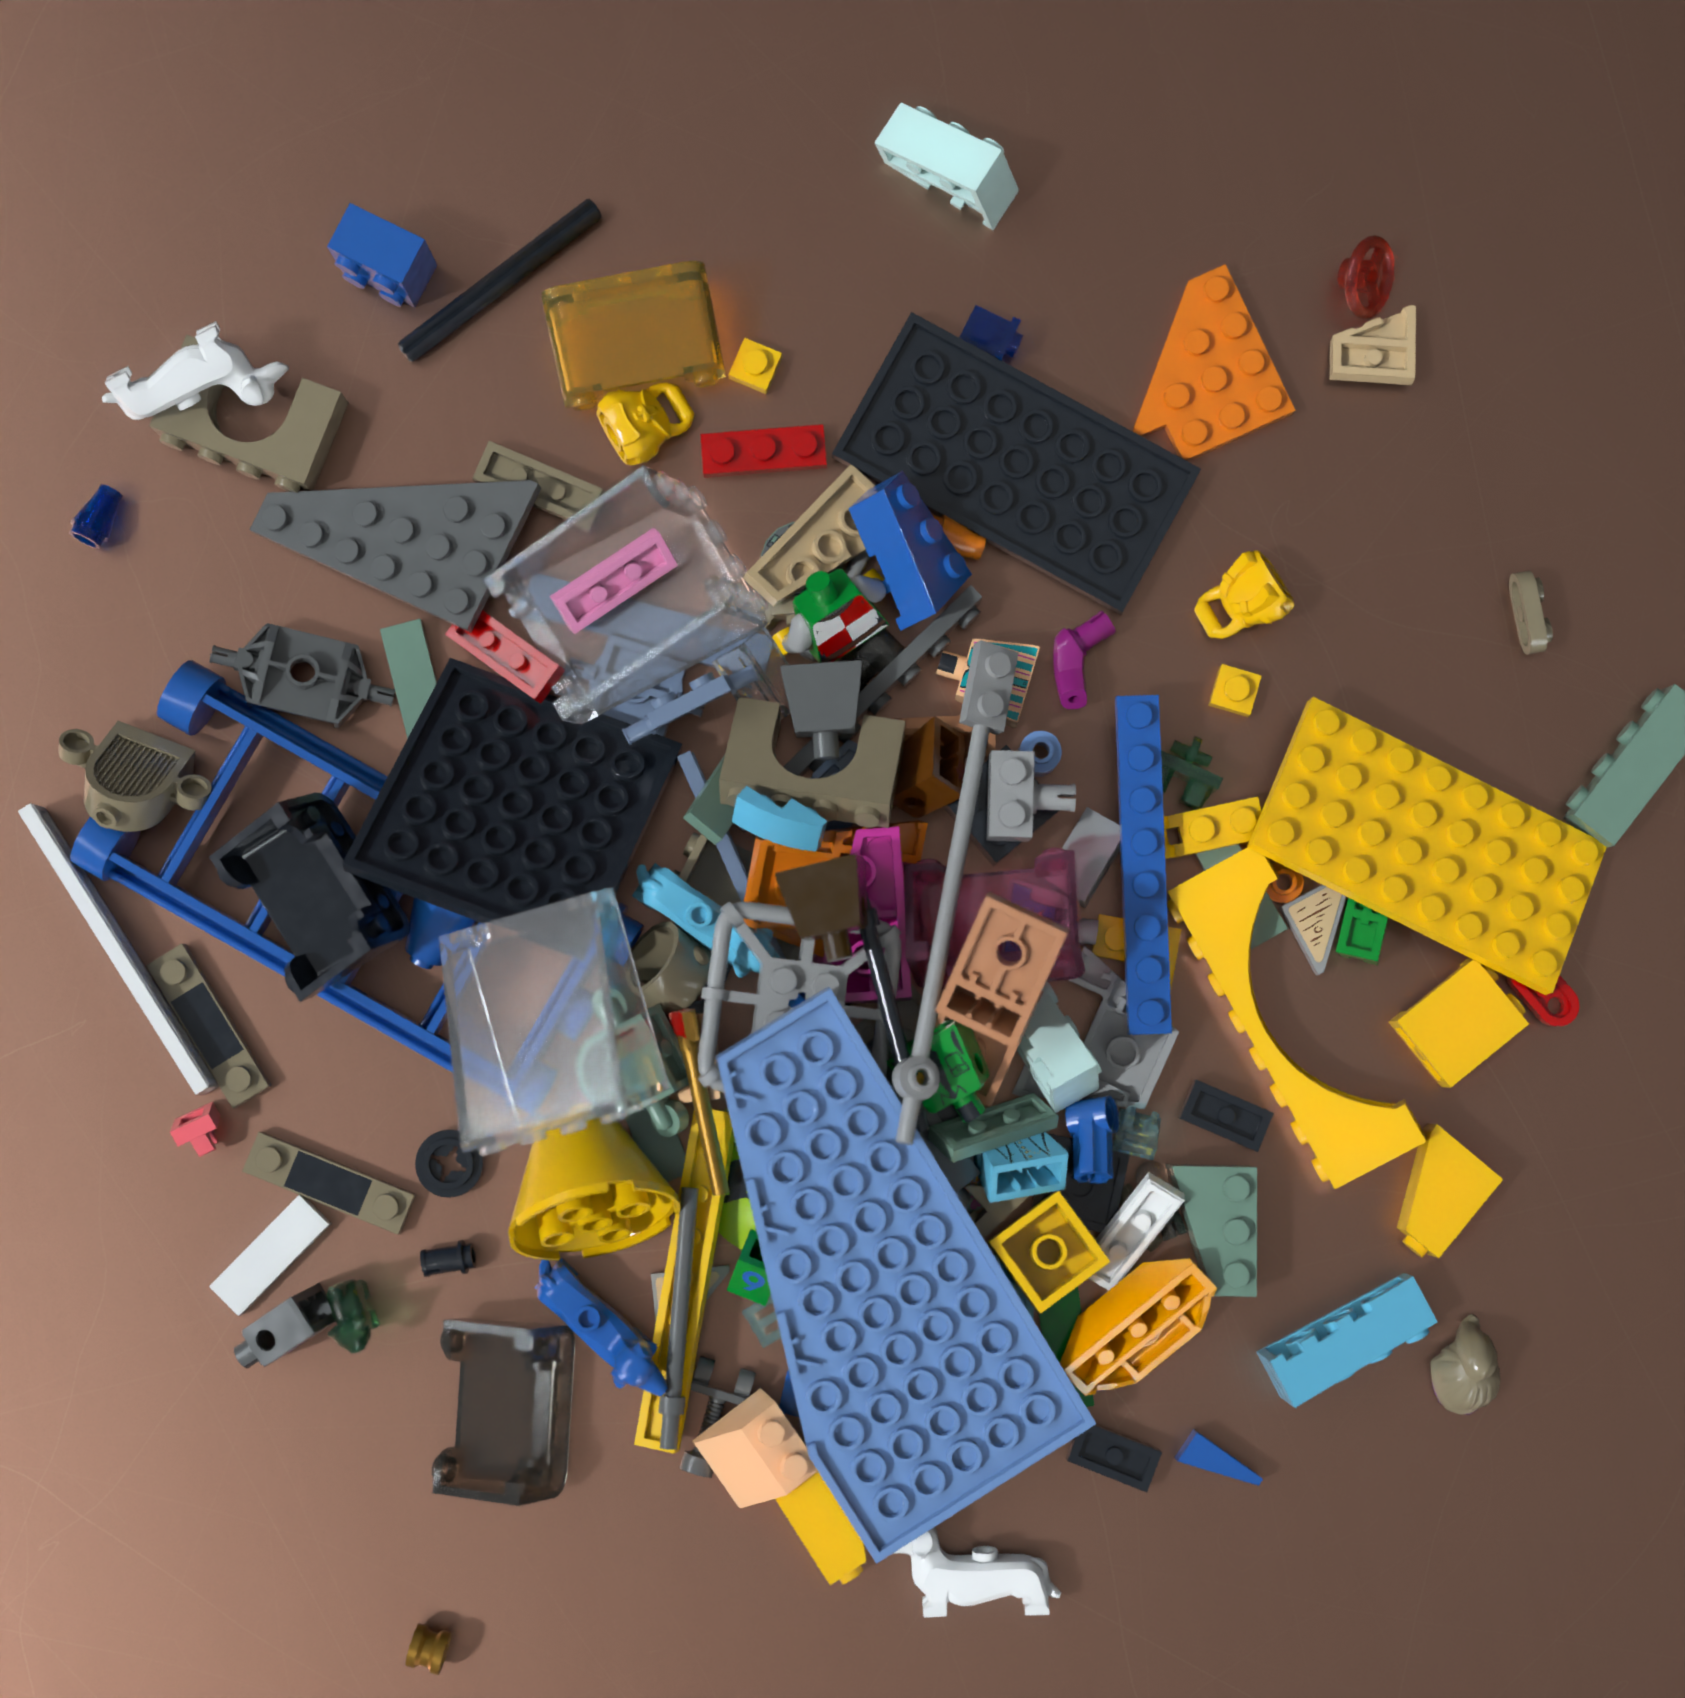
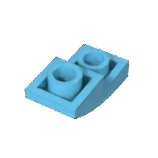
[732,786,827,851]

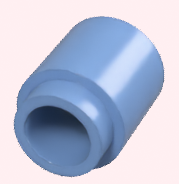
[1018,731,1062,777]

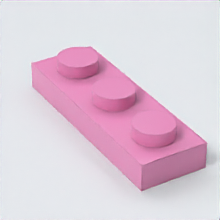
[549,528,678,634]

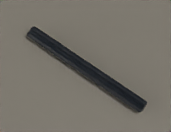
[398,199,602,362]

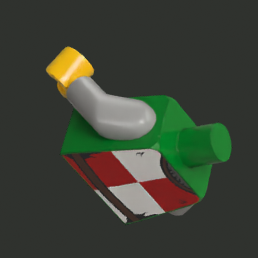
[771,568,889,663]

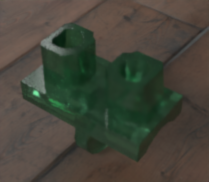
[1161,736,1223,810]

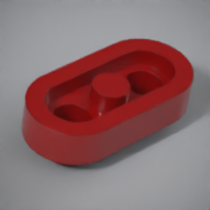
[1506,975,1580,1027]

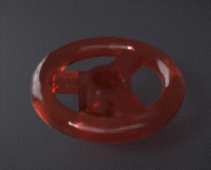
[1338,235,1394,319]

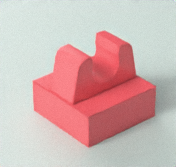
[170,1101,221,1157]

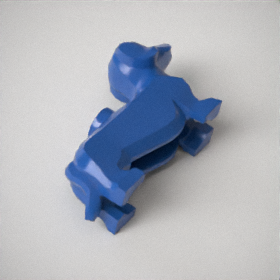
[534,1257,668,1396]

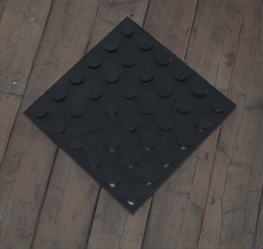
[342,658,682,962]

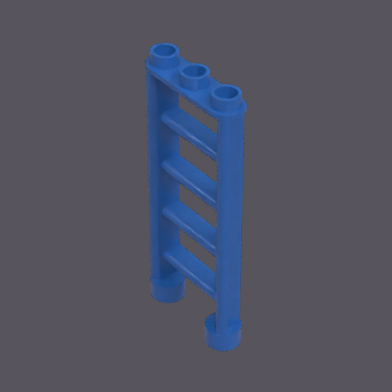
[70,660,644,1117]

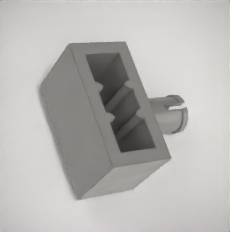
[986,750,1076,842]

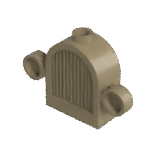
[58,721,212,832]

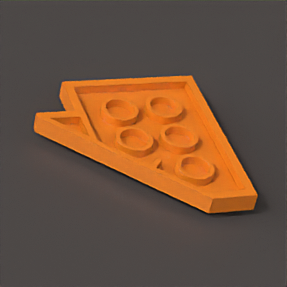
[1132,264,1296,462]

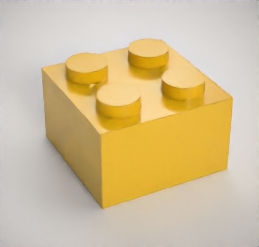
[987,1191,1110,1313]

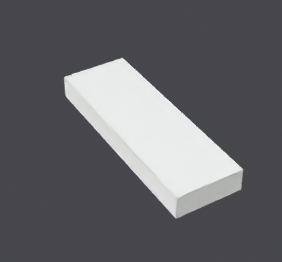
[1088,1172,1185,1290]
[209,1195,332,1316]

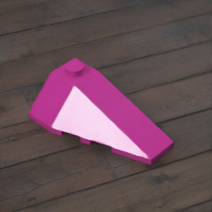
[823,826,912,1004]

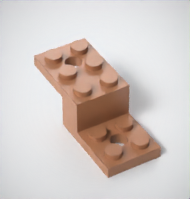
[935,892,1070,1107]

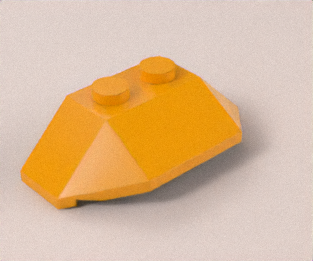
[1060,1258,1217,1396]

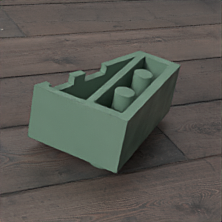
[1165,1164,1257,1297]

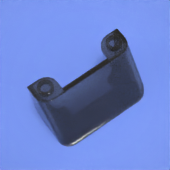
[432,1318,575,1506]

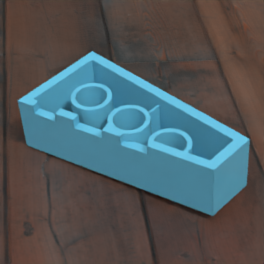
[1256,1273,1438,1408]

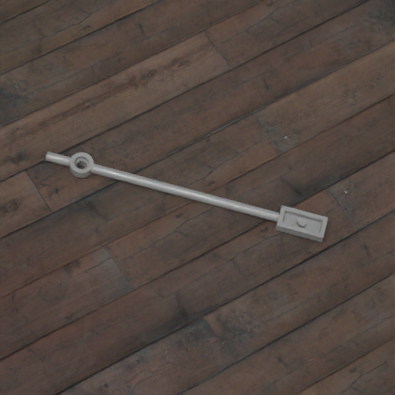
[892,640,1018,1145]

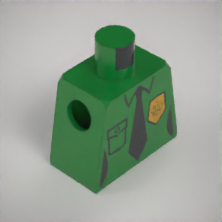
[886,1019,990,1123]

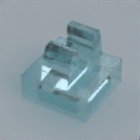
[1112,1106,1161,1160]

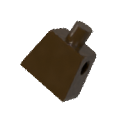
[775,853,868,962]

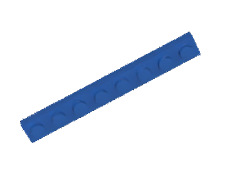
[1115,695,1172,1035]

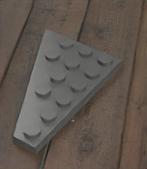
[249,480,542,633]

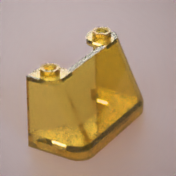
[541,261,726,411]

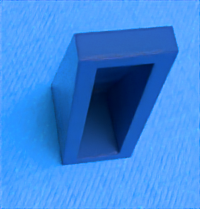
[1174,1429,1263,1486]

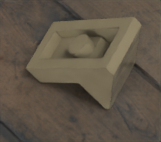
[965,1183,1029,1239]

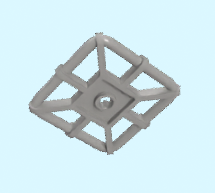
[698,902,902,1093]

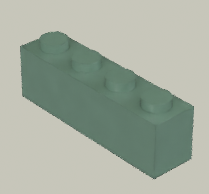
[1562,684,1685,848]

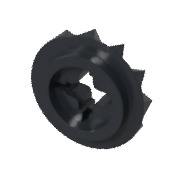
[415,1130,484,1198]

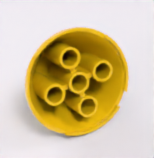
[508,1105,680,1261]

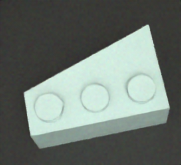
[874,102,1019,230]

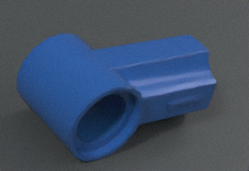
[1065,1095,1119,1184]

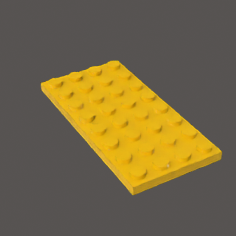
[1247,696,1607,995]

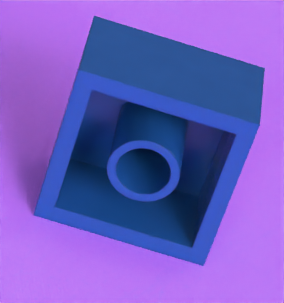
[327,203,437,308]

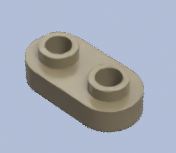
[1509,571,1553,655]

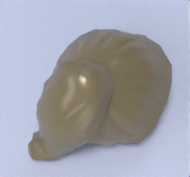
[1431,1314,1501,1415]

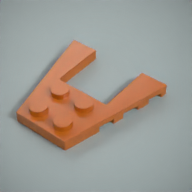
[743,820,928,958]

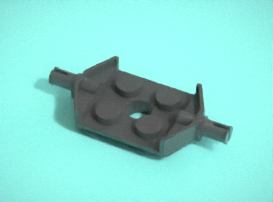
[209,623,395,729]

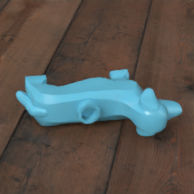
[632,863,782,978]

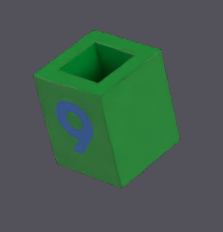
[726,1229,771,1306]

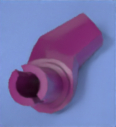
[1053,611,1116,709]

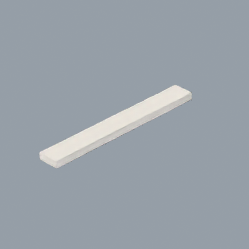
[18,803,219,1095]

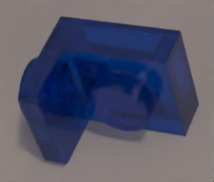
[959,305,1024,361]

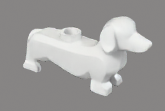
[102,321,289,420]
[894,1527,1061,1617]

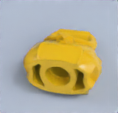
[596,382,695,466]
[1194,550,1294,639]

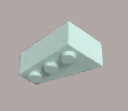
[1017,981,1102,1113]

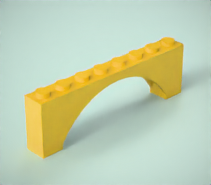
[1167,848,1426,1189]

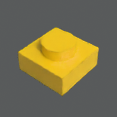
[728,338,783,395]
[1208,664,1262,717]

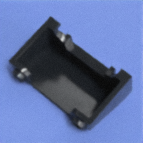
[209,793,410,1002]

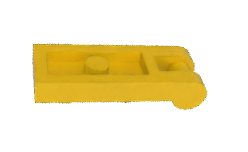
[1164,796,1262,860]

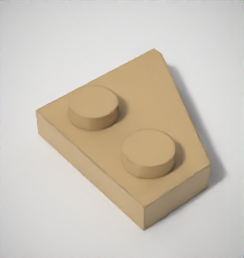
[1329,305,1416,385]

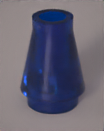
[69,484,123,549]

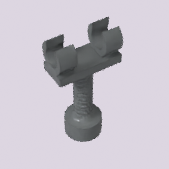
[679,1356,756,1478]

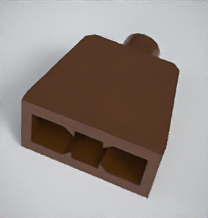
[892,716,965,818]

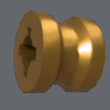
[405,1623,452,1675]

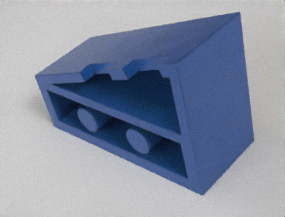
[849,471,972,631]

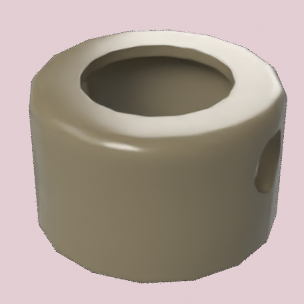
[620,922,711,1018]

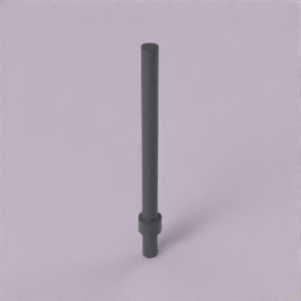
[658,1187,699,1450]

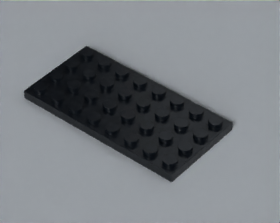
[832,312,1201,615]

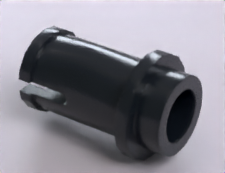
[420,1240,476,1277]

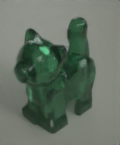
[327,1279,380,1353]

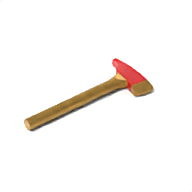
[667,1008,729,1196]

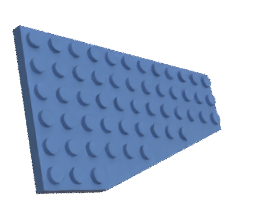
[716,986,1096,1564]

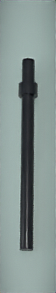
[855,888,930,1132]

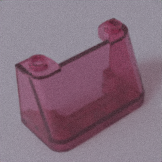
[904,848,1086,990]

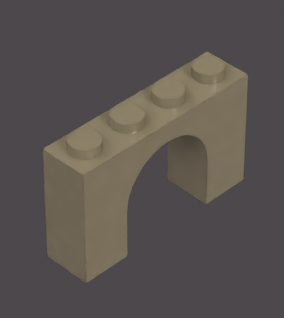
[149,334,349,493]
[719,697,906,828]

